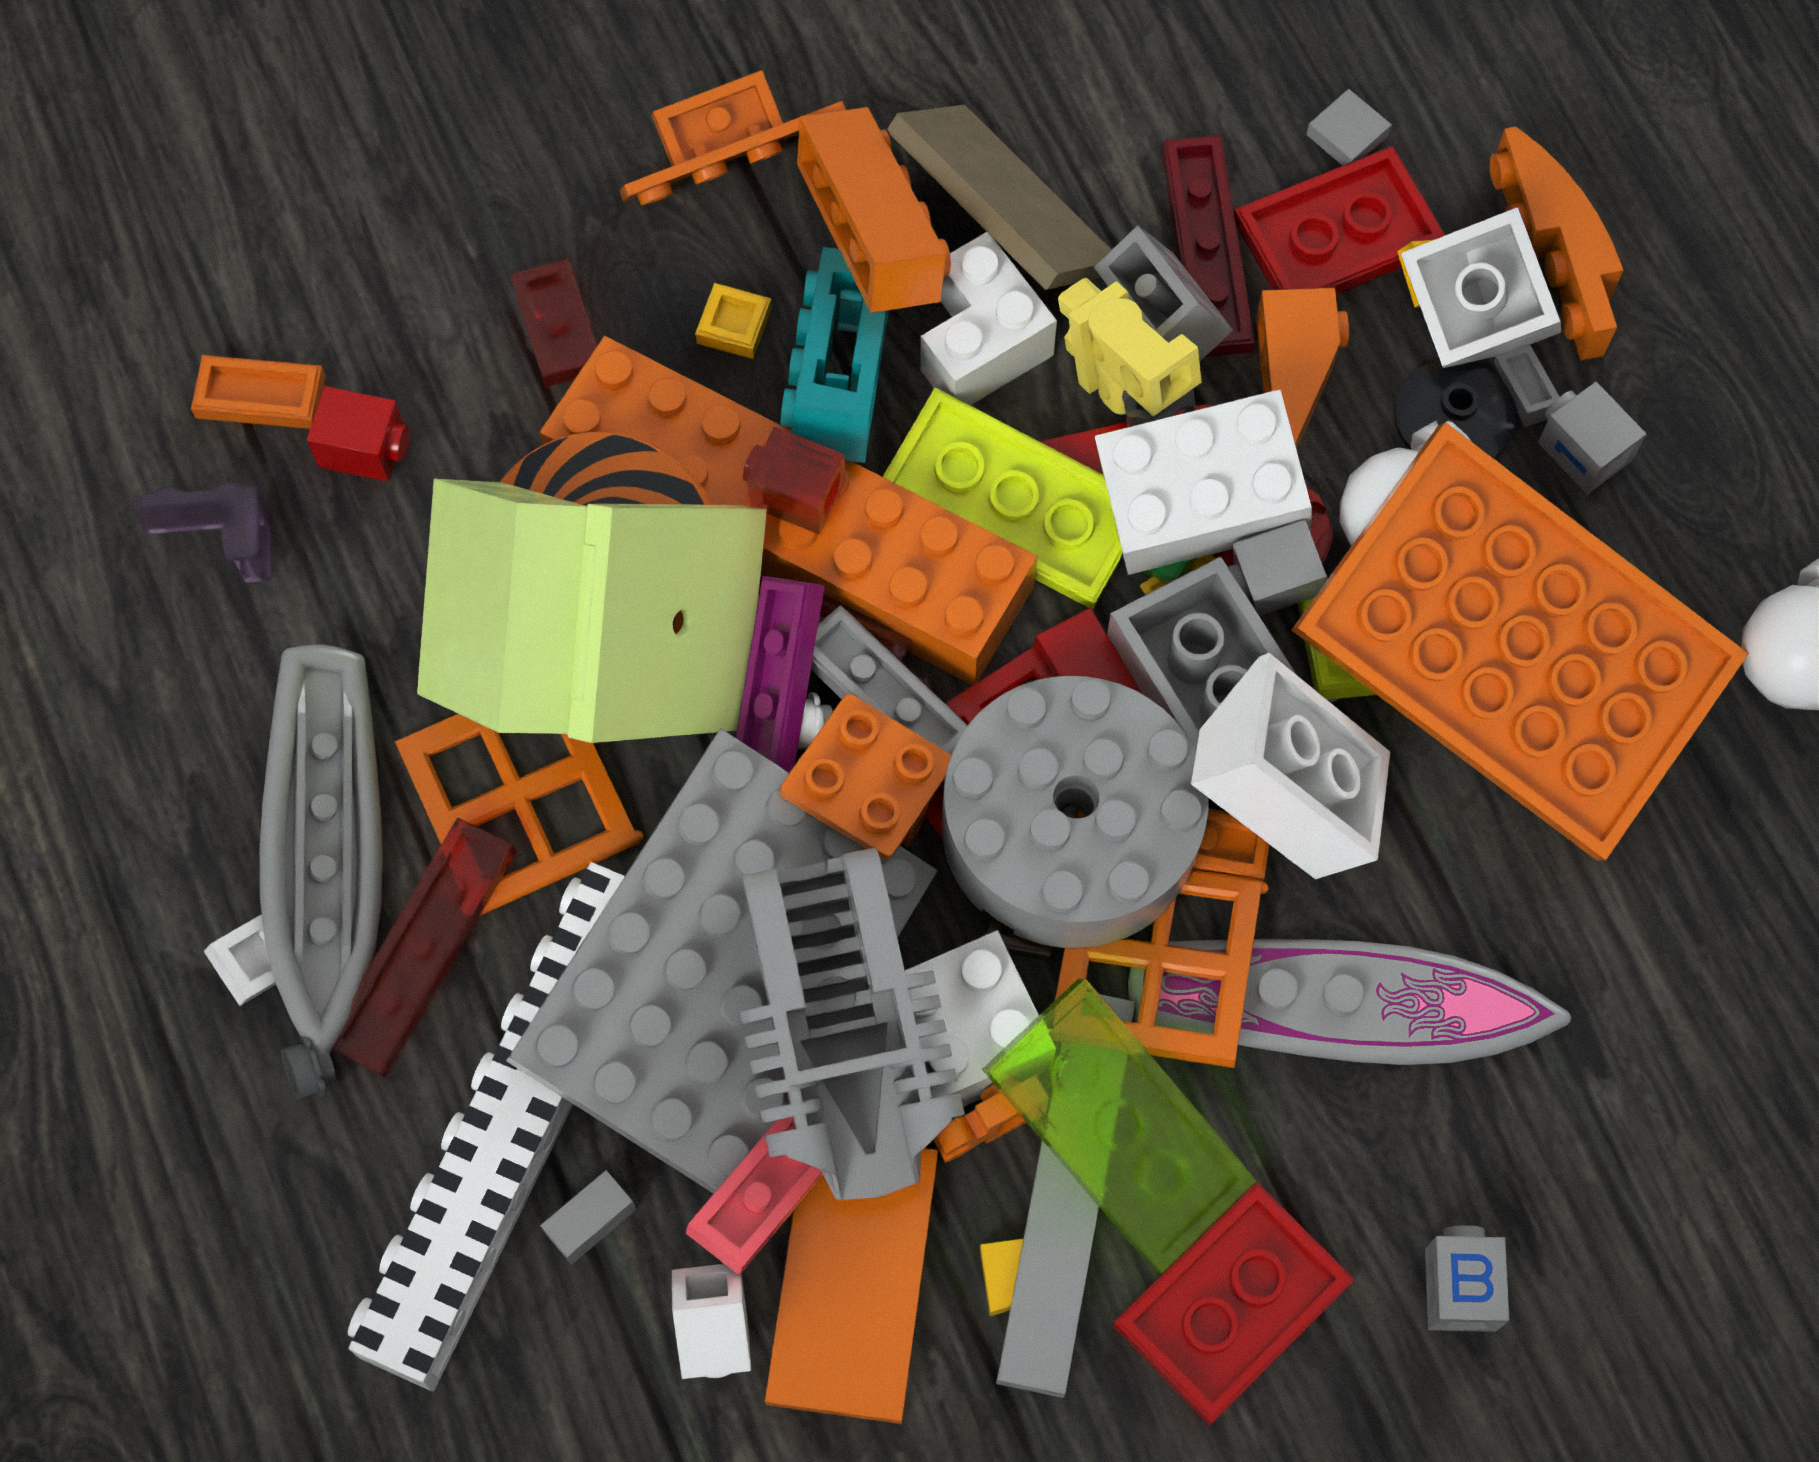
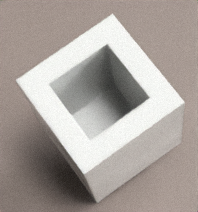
[672,1264,751,1379]

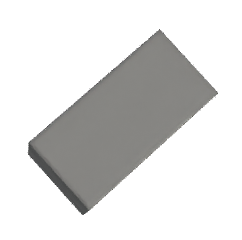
[540,1170,637,1265]

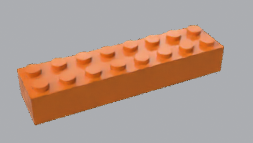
[539,336,1038,686]

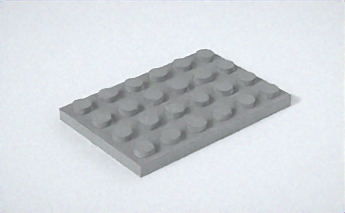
[506,729,938,1194]

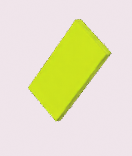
[883,387,1123,610]

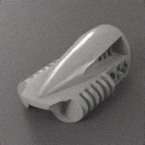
[739,847,965,1200]

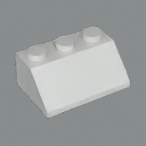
[1191,653,1390,879]

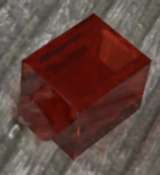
[743,427,846,535]

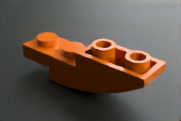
[1490,127,1624,360]

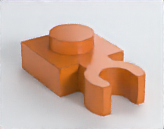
[933,1075,1047,1163]

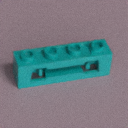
[780,247,889,463]

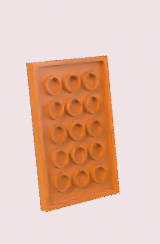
[1292,422,1749,861]

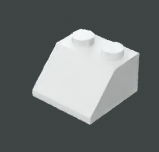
[1401,207,1561,368]

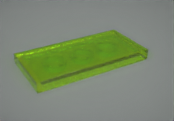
[981,979,1256,1273]

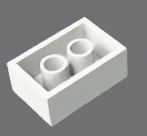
[1095,389,1312,575]

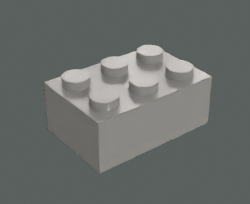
[1107,557,1296,750]

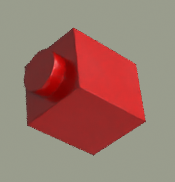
[307,386,410,482]

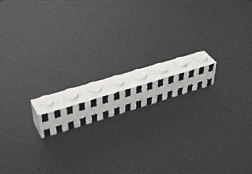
[348,862,624,1392]

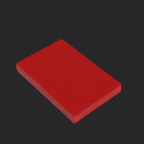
[1234,146,1446,294]
[1113,1182,1355,1426]

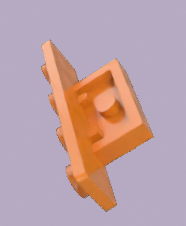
[619,70,846,206]

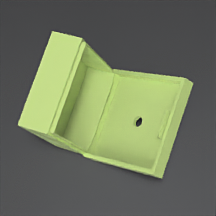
[417,479,767,743]

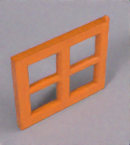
[395,714,643,919]
[1049,869,1268,1068]

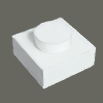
[204,914,276,1006]

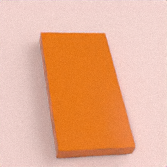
[765,1148,938,1424]

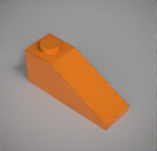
[1255,288,1349,450]

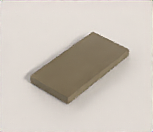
[887,105,1112,290]

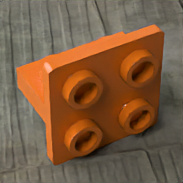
[780,694,951,860]

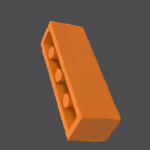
[797,107,951,313]

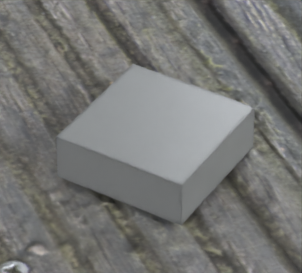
[1306,89,1392,166]

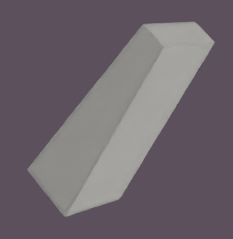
[1494,345,1560,427]

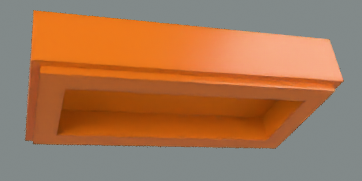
[191,355,326,429]

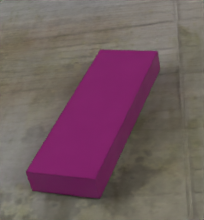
[736,576,825,773]

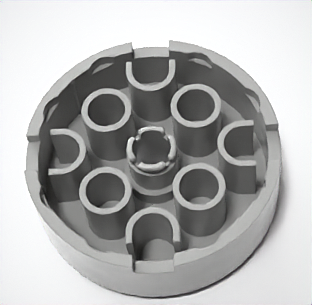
[941,676,1208,948]

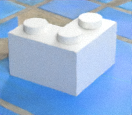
[921,232,1057,406]

